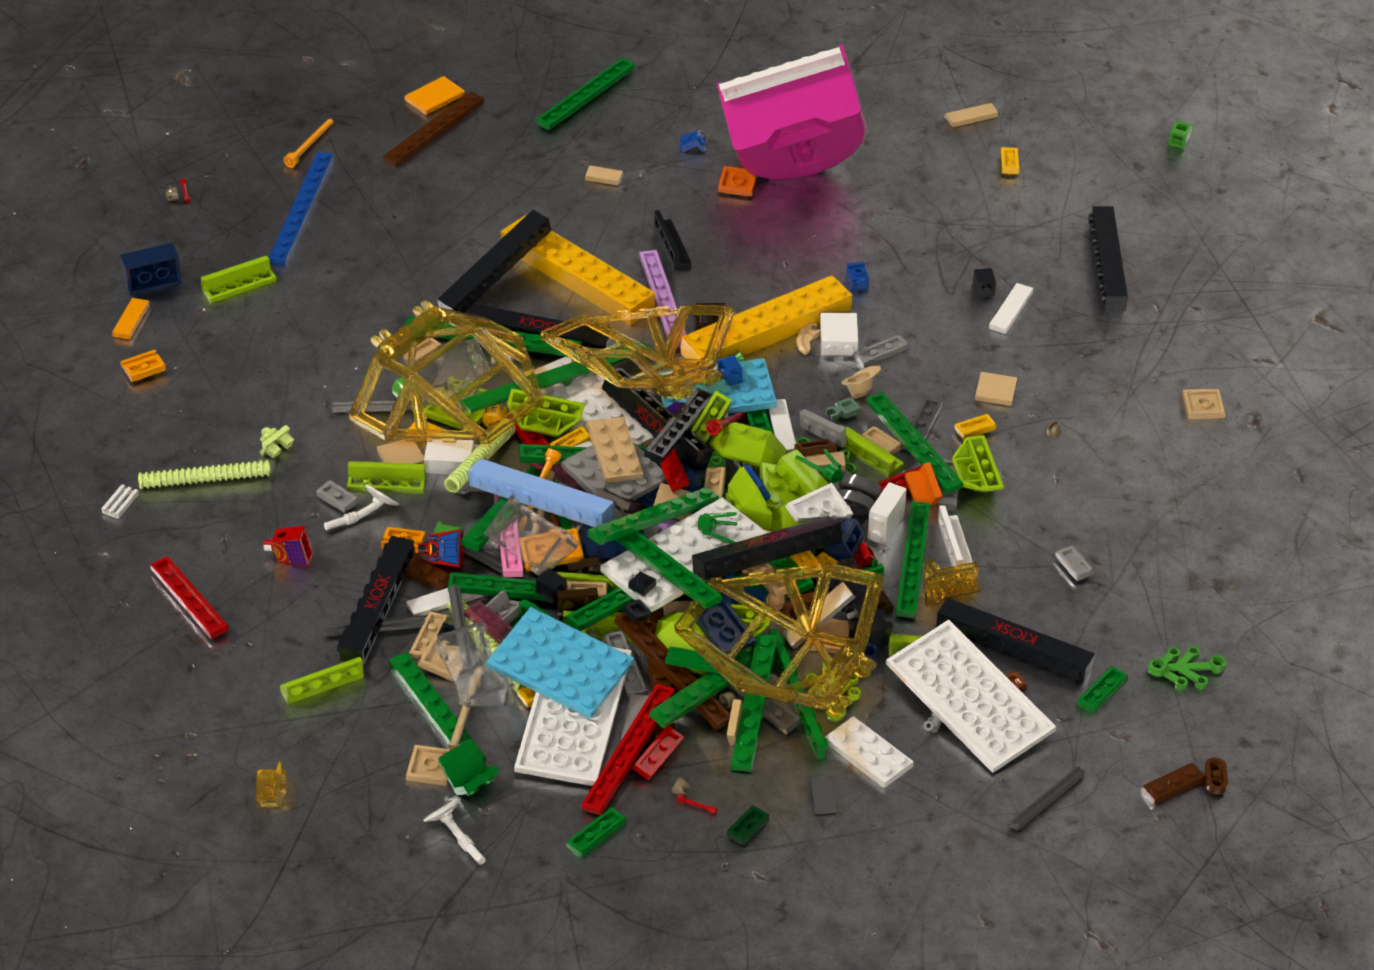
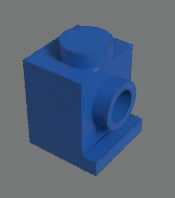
[846,262,869,291]
[717,355,743,386]

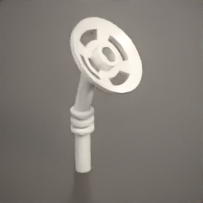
[324,484,399,530]
[423,798,485,865]

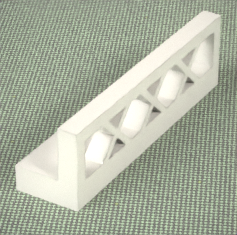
[938,505,975,577]

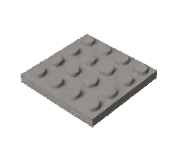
[561,442,668,508]

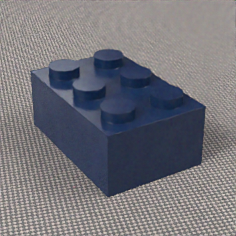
[120,243,182,295]

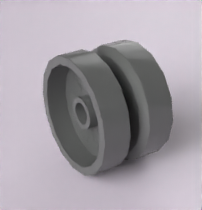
[838,474,882,516]

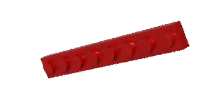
[581,684,676,815]

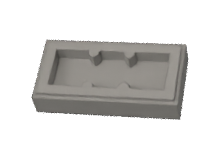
[1055,546,1094,581]

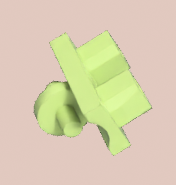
[259,425,294,459]

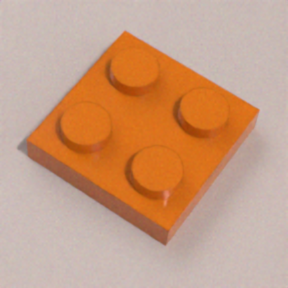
[718,166,757,197]

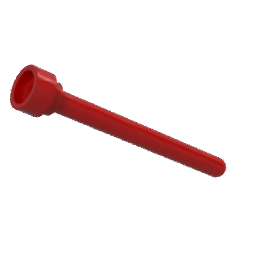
[706,412,746,435]

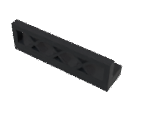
[654,210,691,270]

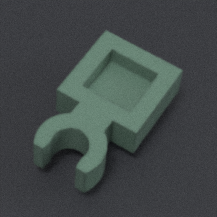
[826,397,861,422]

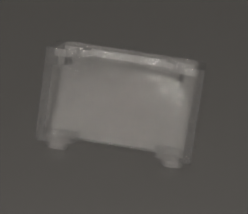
[412,339,490,411]
[484,495,580,576]
[435,621,514,708]

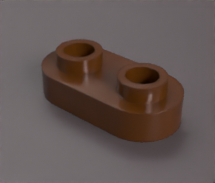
[1204,757,1228,795]

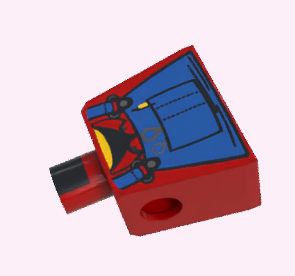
[418,530,464,568]

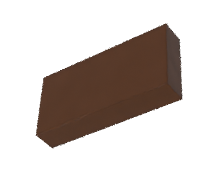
[794,439,837,456]

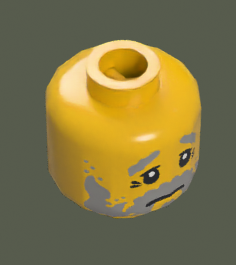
[482,403,508,429]

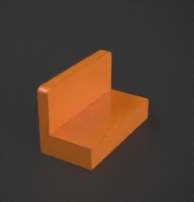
[905,462,943,506]

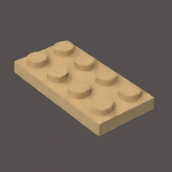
[587,417,643,483]

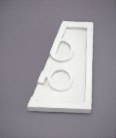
[786,483,854,522]

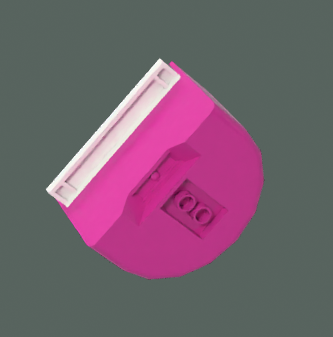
[717,43,866,180]

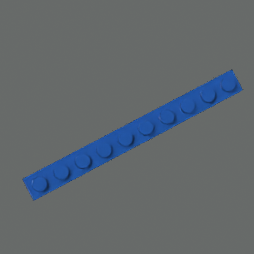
[268,152,334,266]

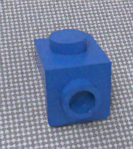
[680,130,707,152]

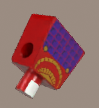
[264,526,313,567]

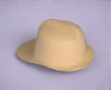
[841,366,881,399]

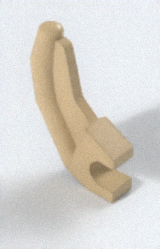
[796,323,820,355]

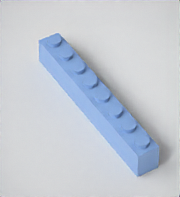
[468,459,614,527]

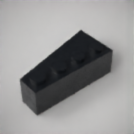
[832,572,894,649]

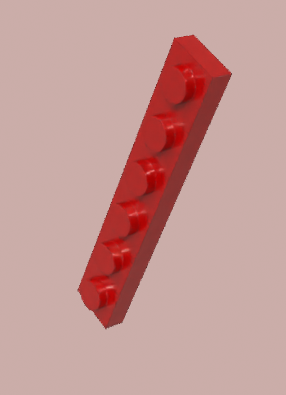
[150,556,229,639]

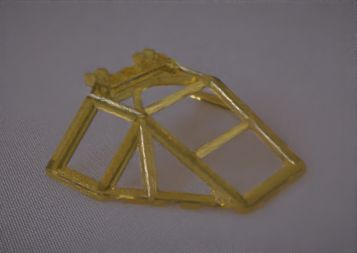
[349,300,544,444]
[540,305,734,400]
[674,563,884,716]

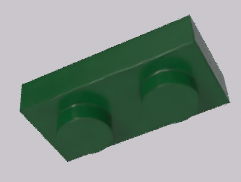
[727,805,770,846]

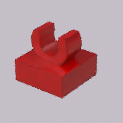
[854,542,878,569]

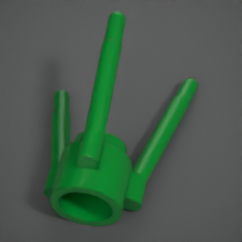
[796,449,843,484]
[698,512,738,544]

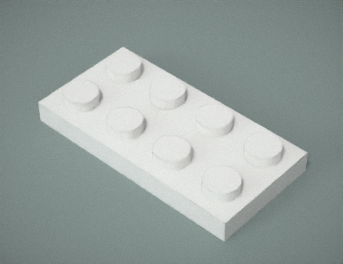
[825,716,913,788]

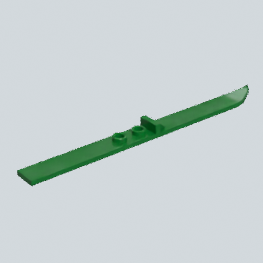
[461,342,654,413]

